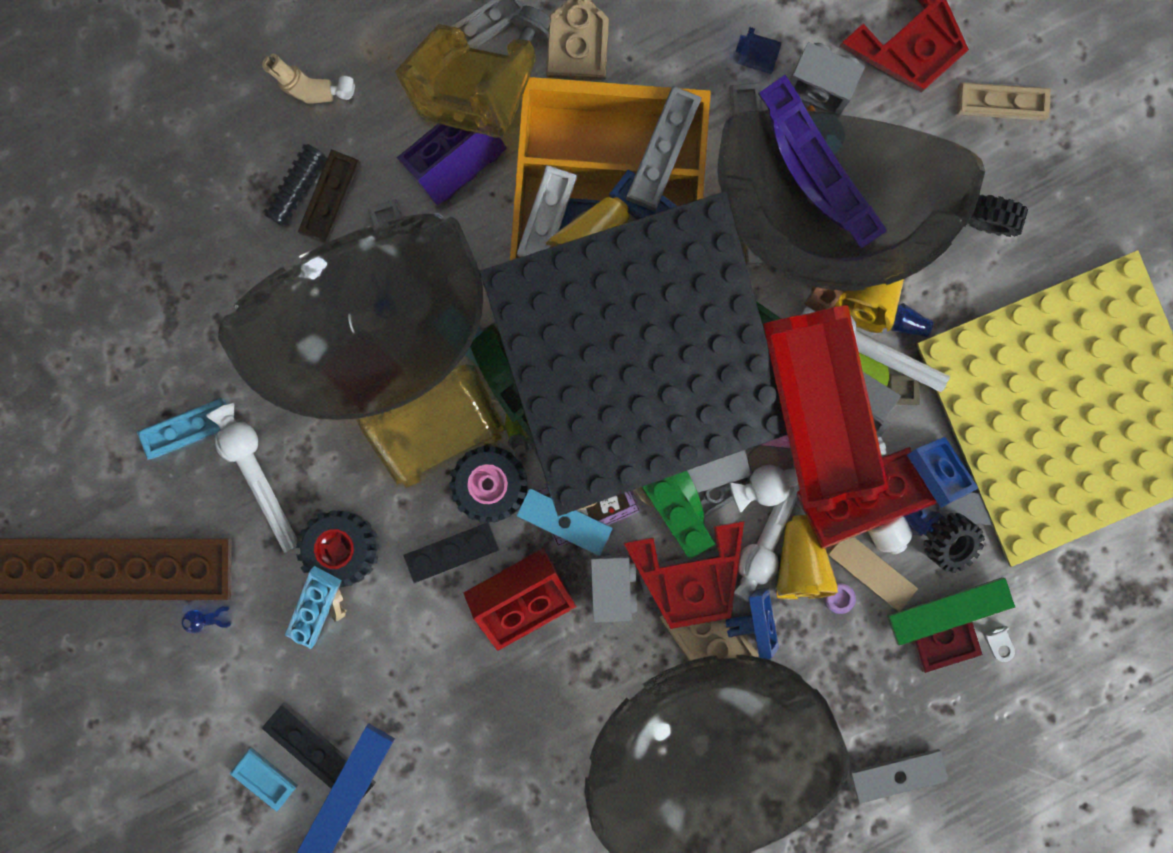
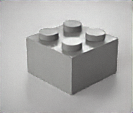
[790,42,865,117]
[591,554,637,623]

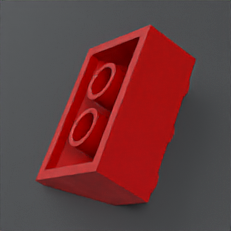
[463,548,577,651]

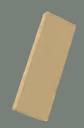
[957,83,1051,121]
[827,537,918,611]

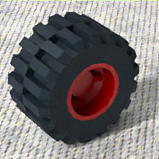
[296,510,379,588]

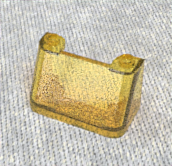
[395,24,536,138]
[356,364,507,488]

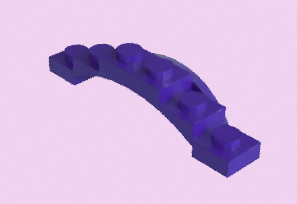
[758,75,887,248]

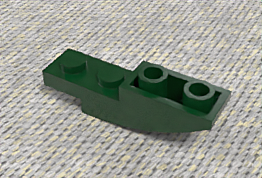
[469,325,534,443]

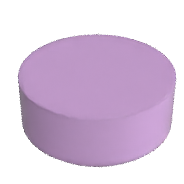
[824,583,856,614]

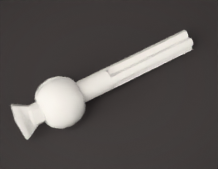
[801,306,950,392]
[206,403,298,553]
[730,437,887,512]
[734,464,800,602]

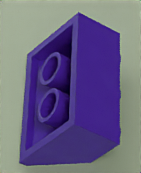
[396,101,507,206]

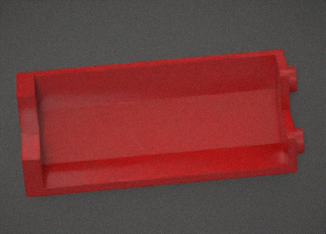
[763,305,889,512]

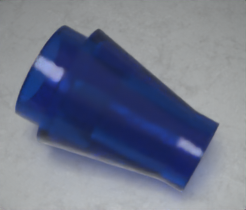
[891,303,934,337]

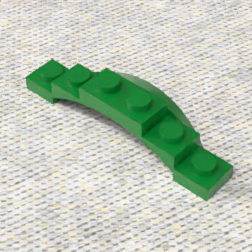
[642,471,715,560]

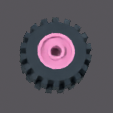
[449,446,528,523]

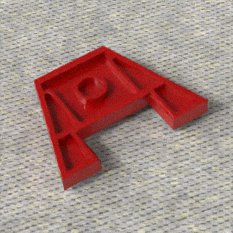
[839,0,969,93]
[624,521,744,629]

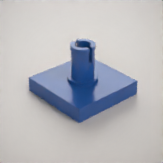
[907,437,978,508]
[726,588,779,660]

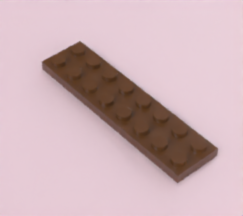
[0,538,232,600]

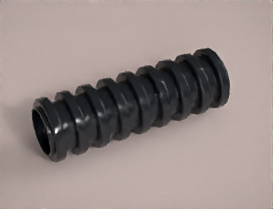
[263,144,327,226]

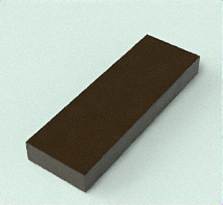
[298,149,361,245]

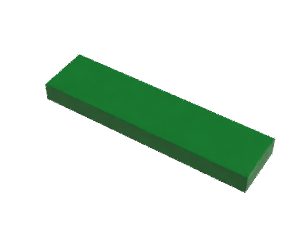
[887,577,1015,646]

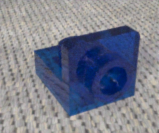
[735,27,782,74]
[904,510,943,536]

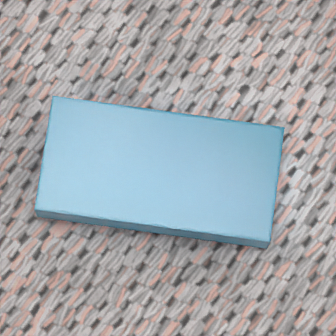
[229,748,298,812]

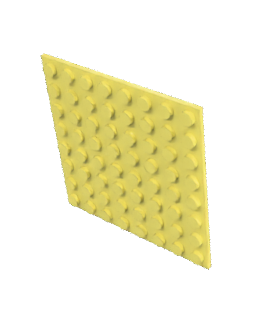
[916,250,1173,567]

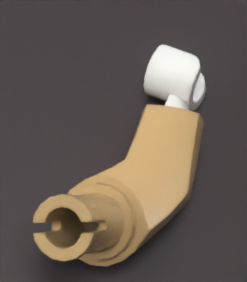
[262,53,355,104]

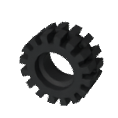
[966,195,1028,237]
[923,513,985,573]

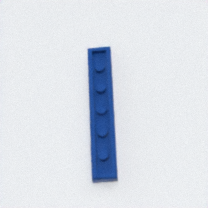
[297,723,395,853]

